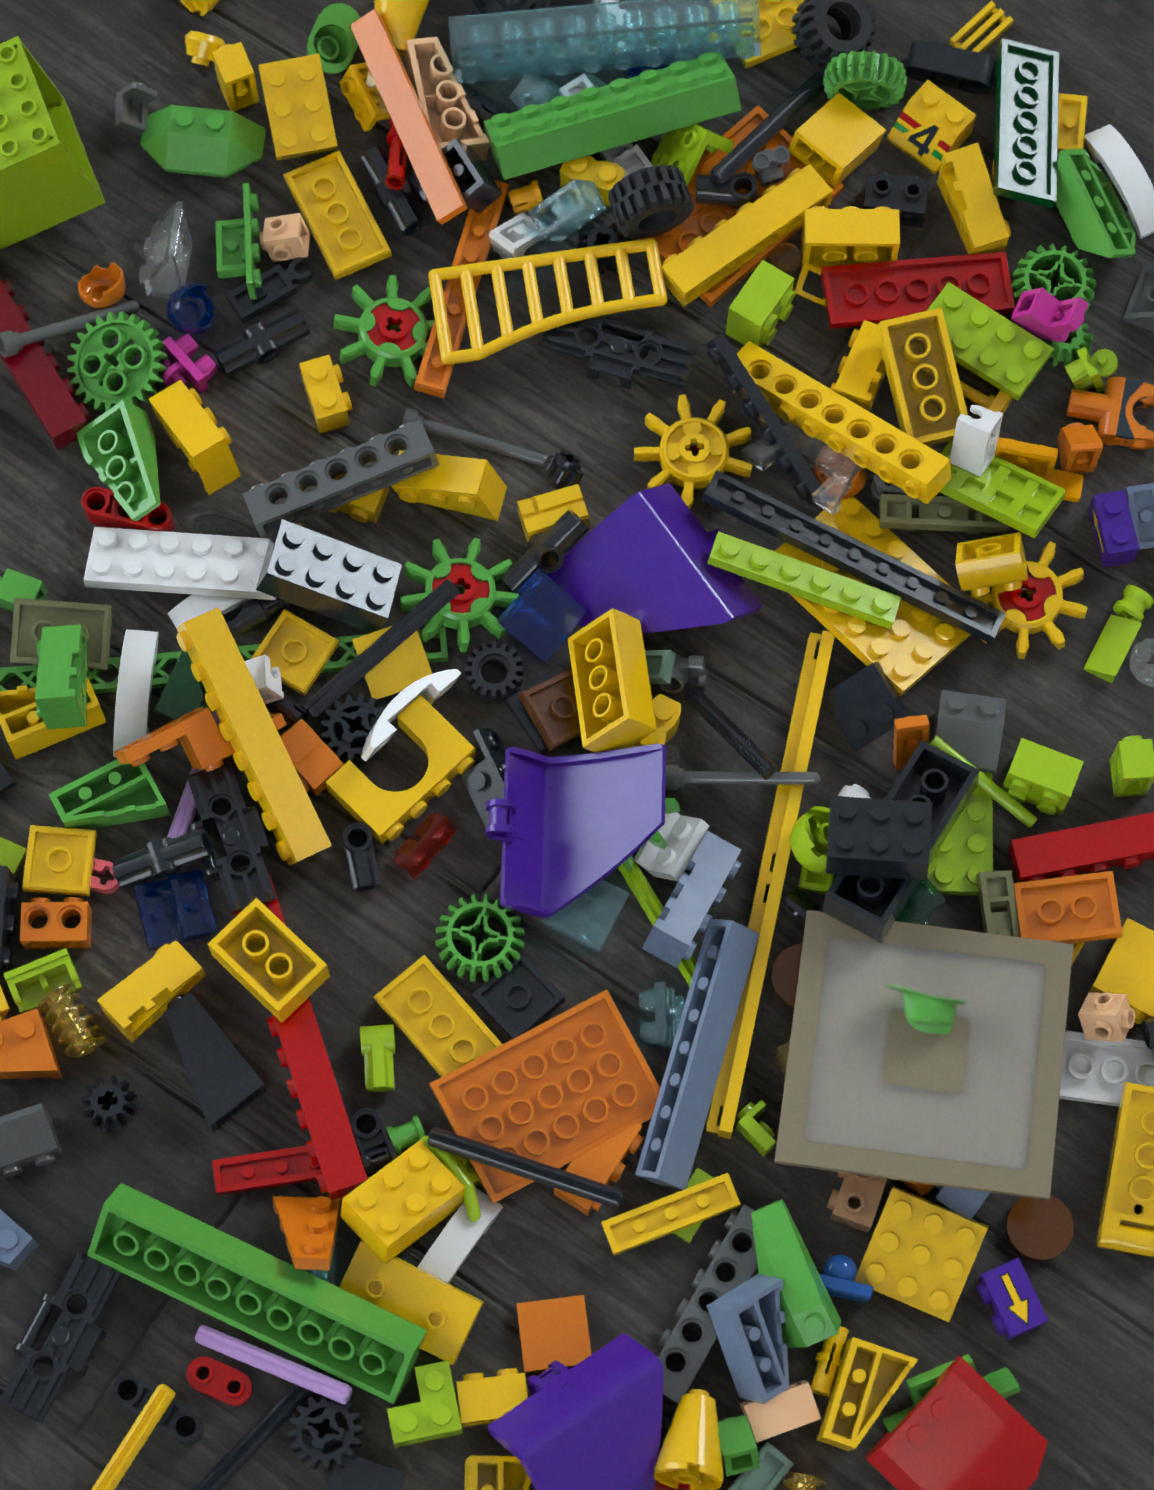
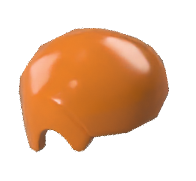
[78,262,125,309]

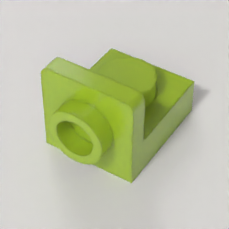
[736,1100,776,1157]

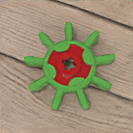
[333,275,435,388]
[399,538,522,652]

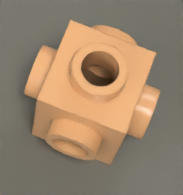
[260,213,310,262]
[1078,993,1135,1042]

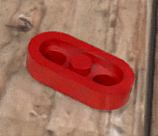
[186,1356,253,1407]

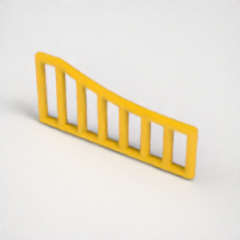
[428,238,668,365]

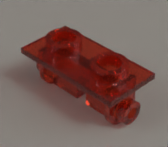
[393,812,457,880]

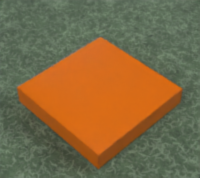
[516,1295,592,1373]

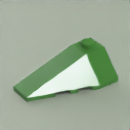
[76,400,160,521]
[751,1199,842,1348]

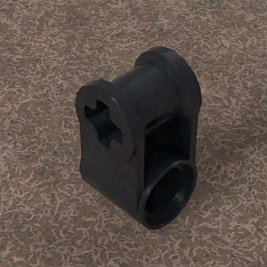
[351,1108,397,1177]

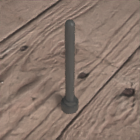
[0,300,140,358]
[402,407,548,467]
[665,765,821,791]

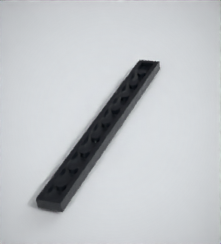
[701,470,1006,644]

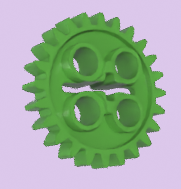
[67,311,167,412]

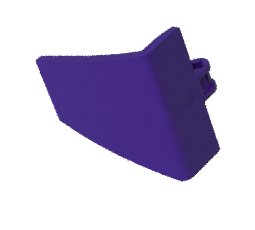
[545,483,763,634]
[485,743,666,918]
[488,1334,663,1490]

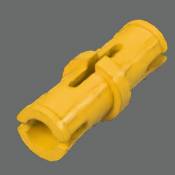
[810,1326,849,1397]

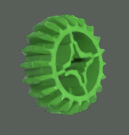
[823,49,907,110]
[1011,243,1096,311]
[435,894,525,982]

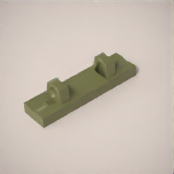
[879,494,1009,534]
[976,870,1021,937]

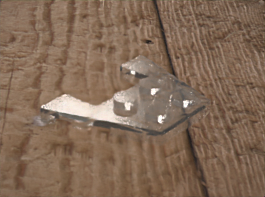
[741,423,861,515]

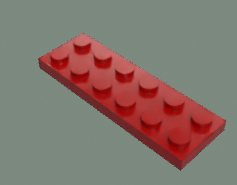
[820,251,1015,329]

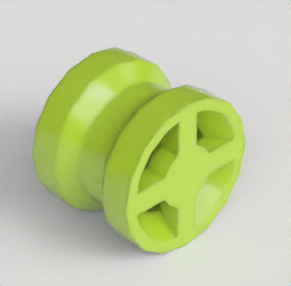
[1113,585,1154,622]

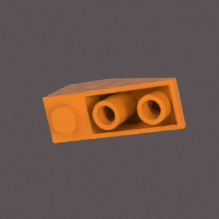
[554,1123,644,1216]

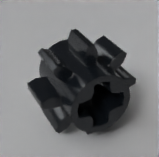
[543,451,584,489]

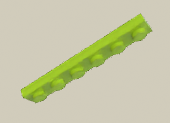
[707,531,901,629]

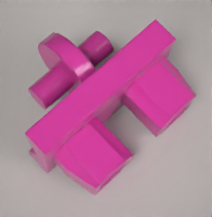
[162,333,218,394]

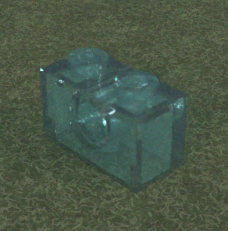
[528,179,606,242]

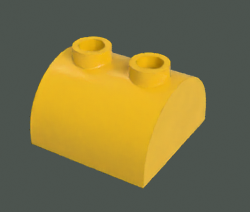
[955,532,1028,596]

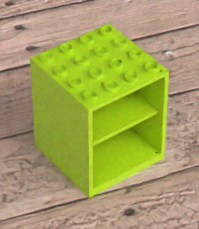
[0,36,106,250]

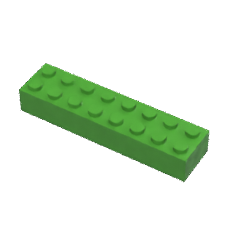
[484,52,742,180]

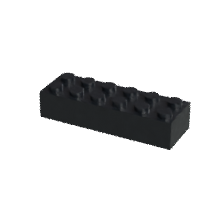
[823,740,980,943]

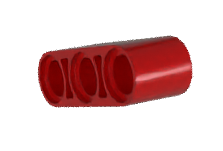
[81,487,175,532]

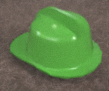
[307,3,360,74]
[886,984,967,1035]

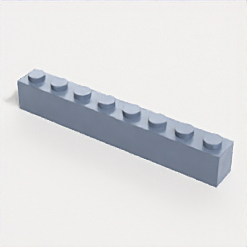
[635,919,759,1190]

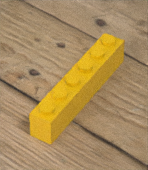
[661,164,833,307]

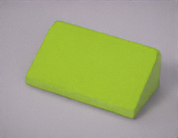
[1083,615,1142,684]

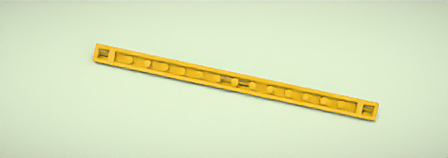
[706,630,835,1139]

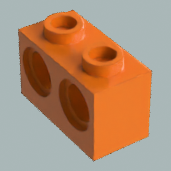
[20,897,92,949]

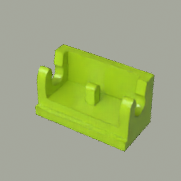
[4,948,83,1014]

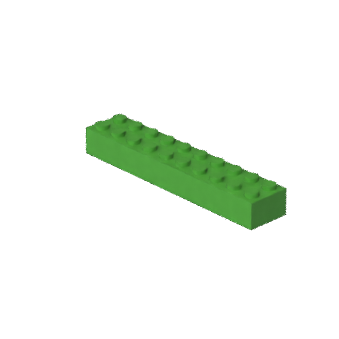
[87,1183,428,1404]

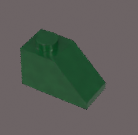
[155,651,208,719]

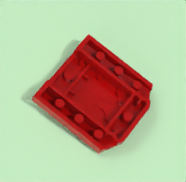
[864,1356,1048,1490]

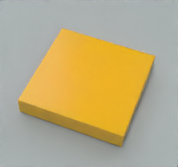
[251,609,339,696]
[352,625,433,700]
[22,825,97,896]

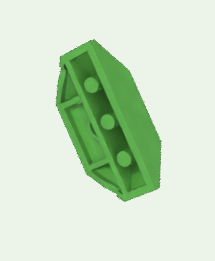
[140,105,267,178]
[1056,149,1135,258]

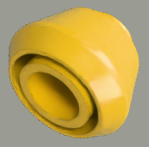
[185,31,225,67]

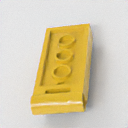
[1097,1082,1154,1257]

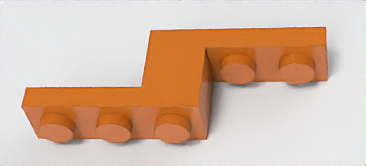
[114,707,287,772]

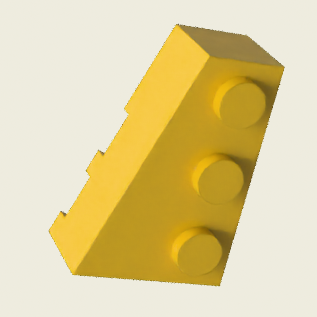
[390,450,507,521]

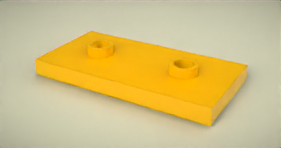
[283,150,392,281]
[374,954,503,1077]
[339,1240,484,1365]

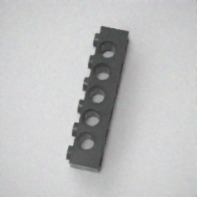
[242,420,439,538]
[657,1204,758,1407]

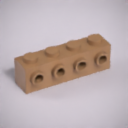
[827,1172,887,1233]

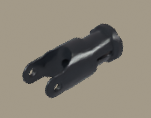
[224,598,292,637]

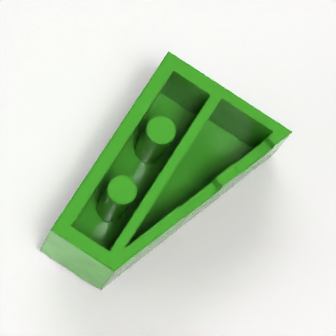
[35,624,87,729]
[48,759,171,829]

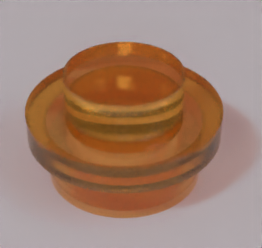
[770,242,802,273]

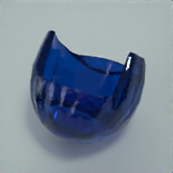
[166,282,215,334]

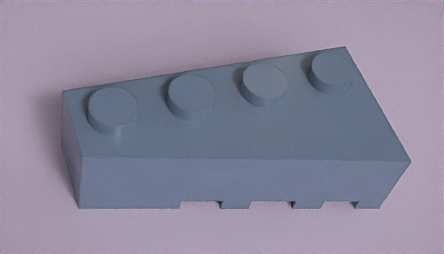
[642,831,742,968]

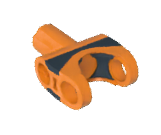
[1066,377,1154,449]

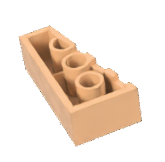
[404,37,490,161]

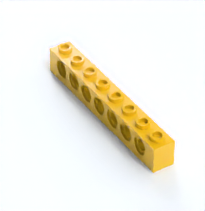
[737,341,951,504]

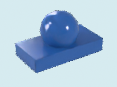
[819,1254,873,1304]

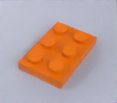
[1013,871,1123,944]

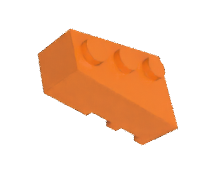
[0,1008,63,1080]

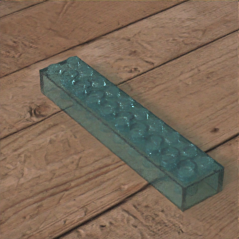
[449,0,761,84]

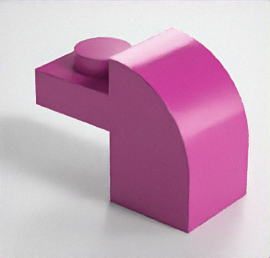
[1011,288,1089,342]

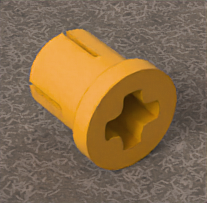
[508,179,545,215]

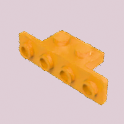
[995,437,1084,503]

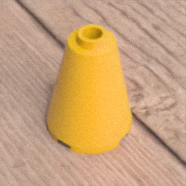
[374,0,429,60]
[654,1389,724,1490]

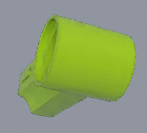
[360,1024,396,1093]

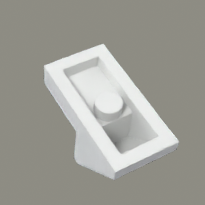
[489,213,547,259]

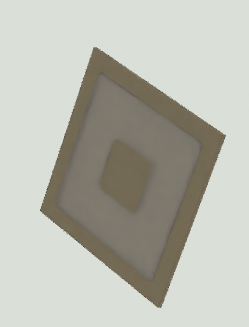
[774,910,1073,1200]

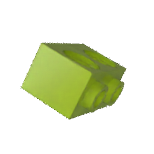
[1109,735,1154,798]

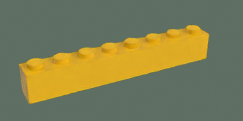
[176,607,332,866]

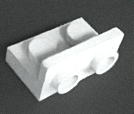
[635,812,709,881]

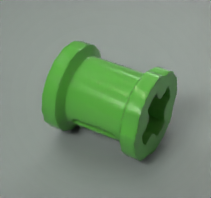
[386,1115,426,1155]

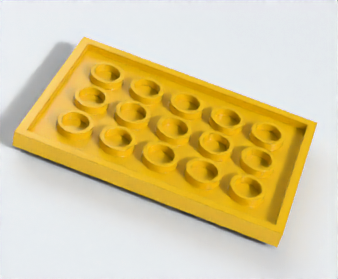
[775,496,971,697]

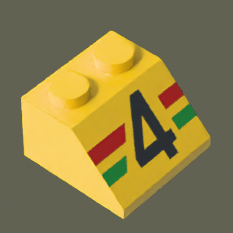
[887,80,976,175]

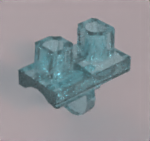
[639,982,684,1048]

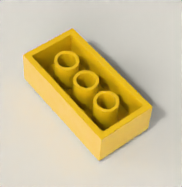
[876,308,968,446]
[567,608,657,753]

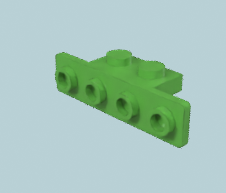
[215,183,262,300]
[883,1354,1020,1433]

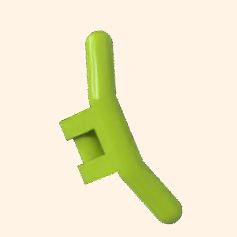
[420,1136,481,1222]

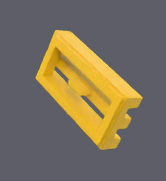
[949,1,1014,53]

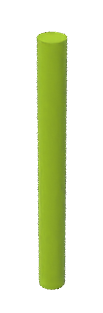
[929,735,1037,828]

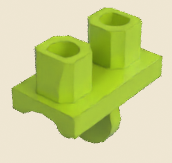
[1064,346,1118,392]

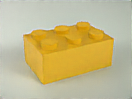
[258,54,338,161]
[801,206,900,269]
[208,898,330,1023]
[340,1140,465,1264]

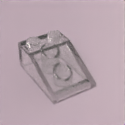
[139,201,192,300]

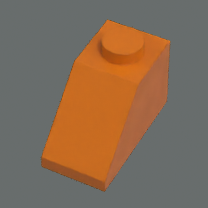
[1057,423,1103,473]

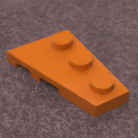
[273,1196,341,1270]

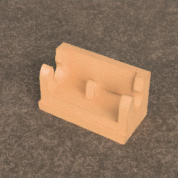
[740,1380,821,1443]

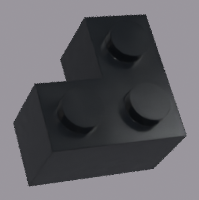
[410,138,502,214]

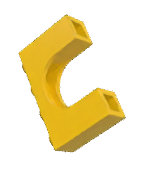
[326,695,475,845]

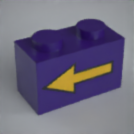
[1088,490,1140,567]
[976,1258,1048,1342]

